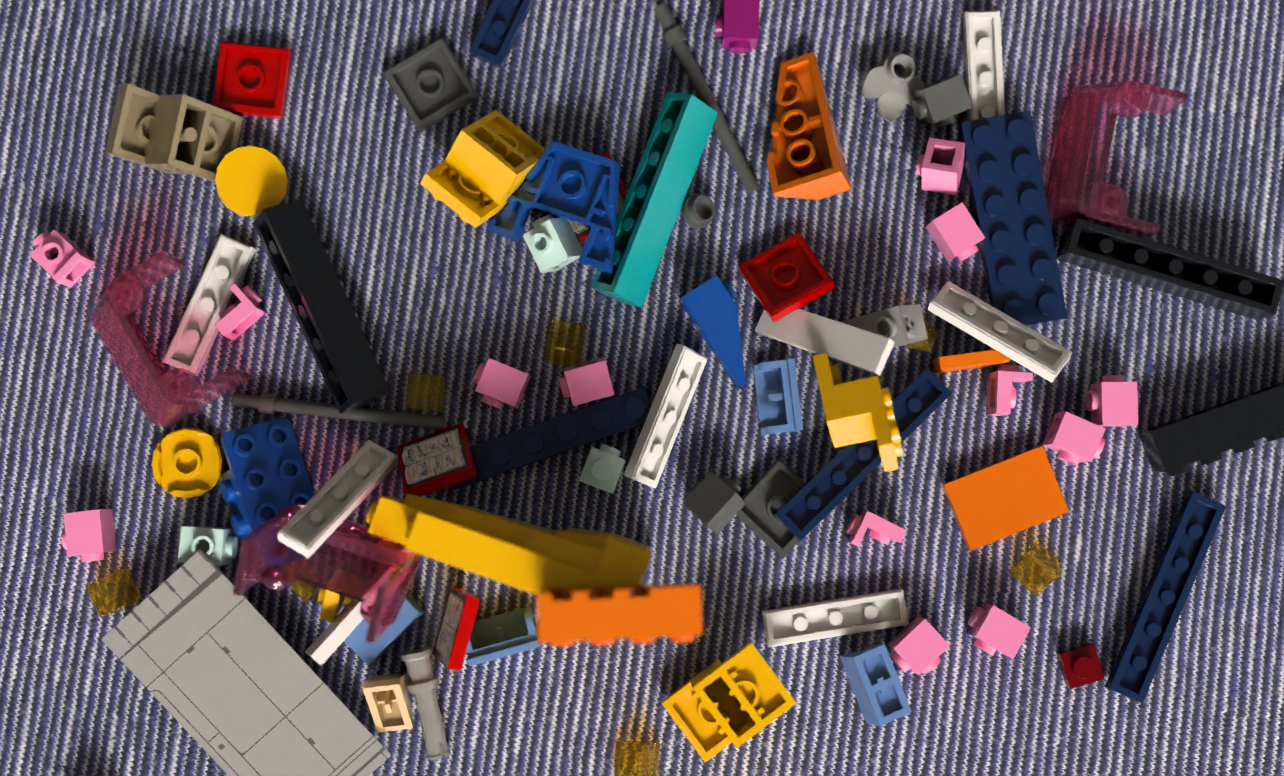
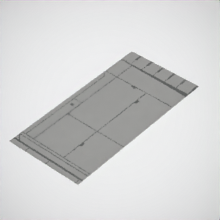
[102,550,391,776]

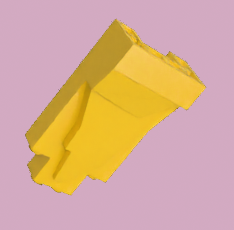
[366,494,652,595]

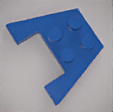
[486,141,620,274]

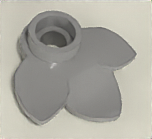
[861,52,925,122]

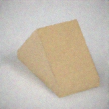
[363,672,413,733]

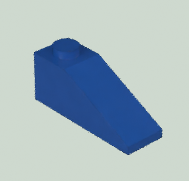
[680,275,746,390]

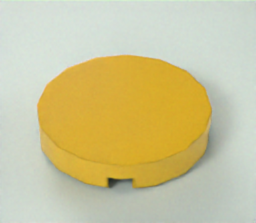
[215,146,288,217]
[151,427,226,498]

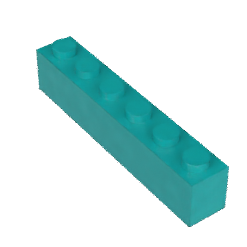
[590,92,718,308]

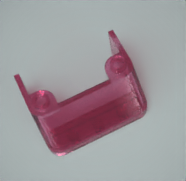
[1044,81,1188,238]
[92,251,251,426]
[233,505,421,643]

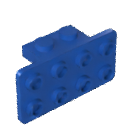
[220,417,331,570]

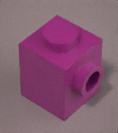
[715,0,760,54]

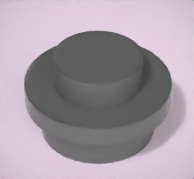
[682,193,715,229]

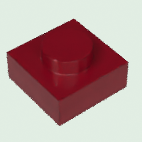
[1056,643,1105,689]

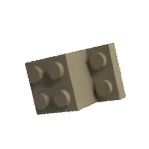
[105,83,243,182]

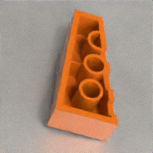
[537,583,703,646]

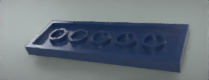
[958,111,1067,326]

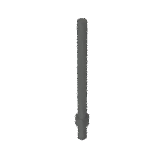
[654,3,760,194]
[231,392,445,430]

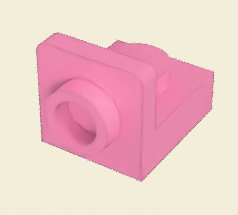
[214,282,266,340]
[987,365,1033,416]
[846,510,907,546]

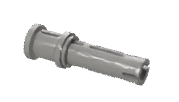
[400,647,451,760]

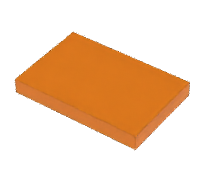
[942,446,1070,551]

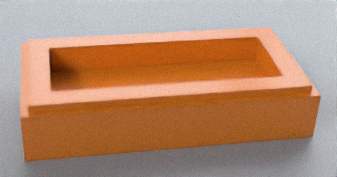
[932,350,1012,373]

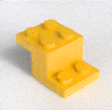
[420,110,546,228]
[813,353,903,472]
[662,641,796,762]

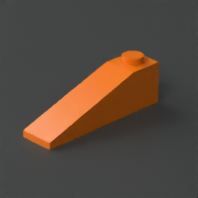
[767,51,851,200]

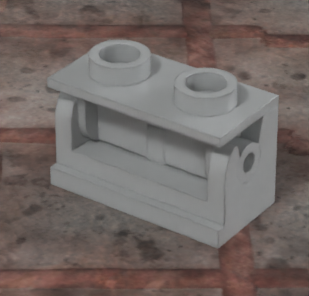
[841,304,928,348]

